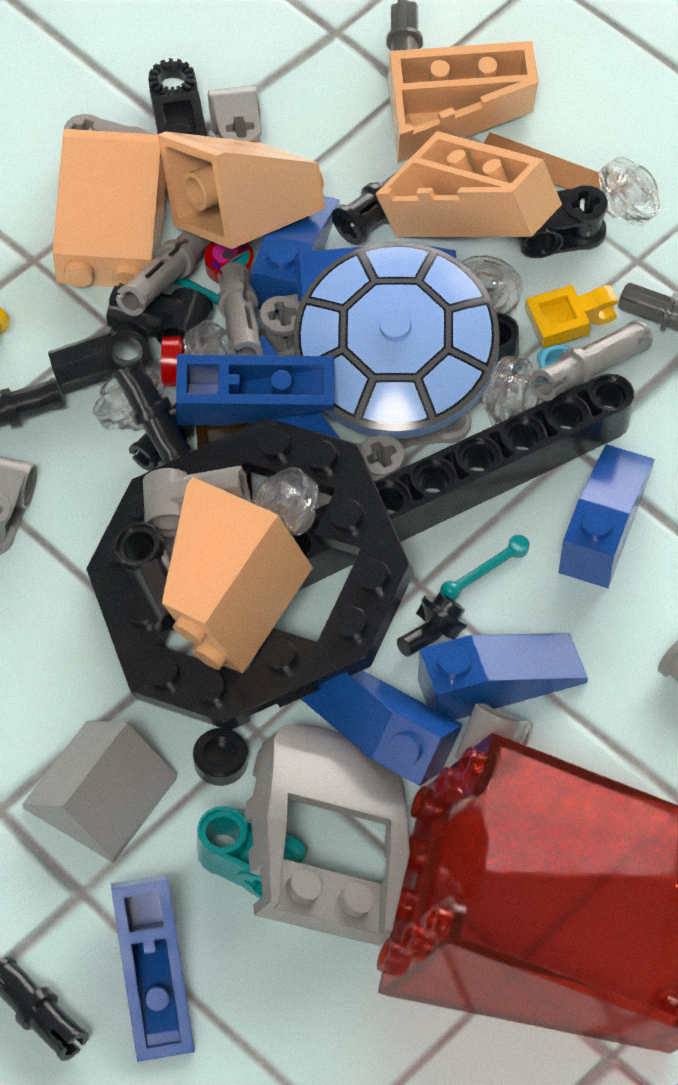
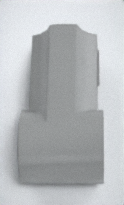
[143,466,251,538]

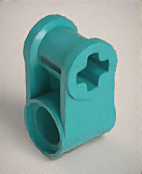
[197,806,308,898]

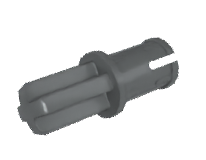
[386,0,423,51]
[618,283,678,331]

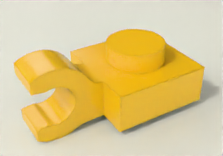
[526,285,618,349]

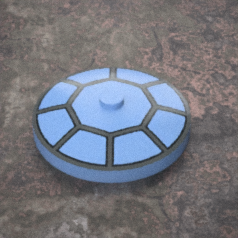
[293,241,499,439]

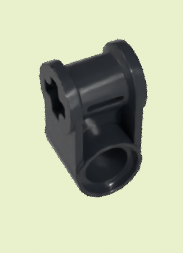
[518,185,608,258]

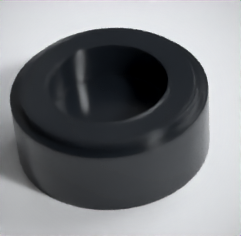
[193,728,248,786]

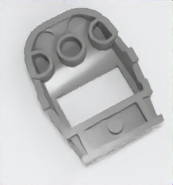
[245,724,410,946]

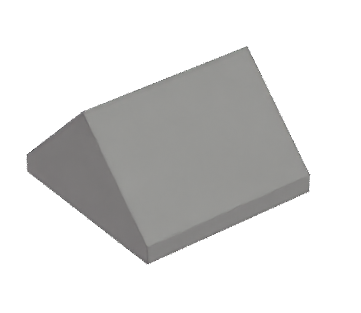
[22,721,177,863]

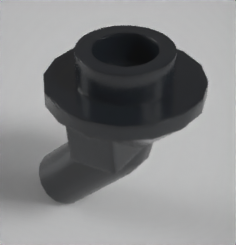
[397,592,468,657]

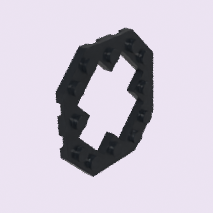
[86,418,414,731]

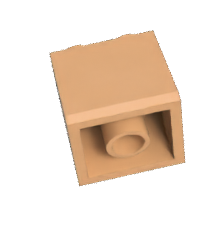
[52,129,167,287]
[158,132,325,249]
[162,477,313,674]

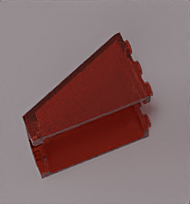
[377,732,678,1054]

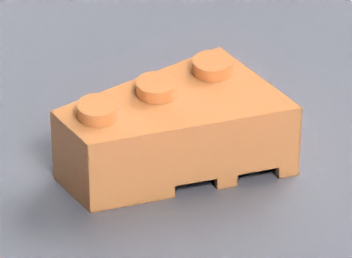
[388,41,538,164]
[376,131,562,237]

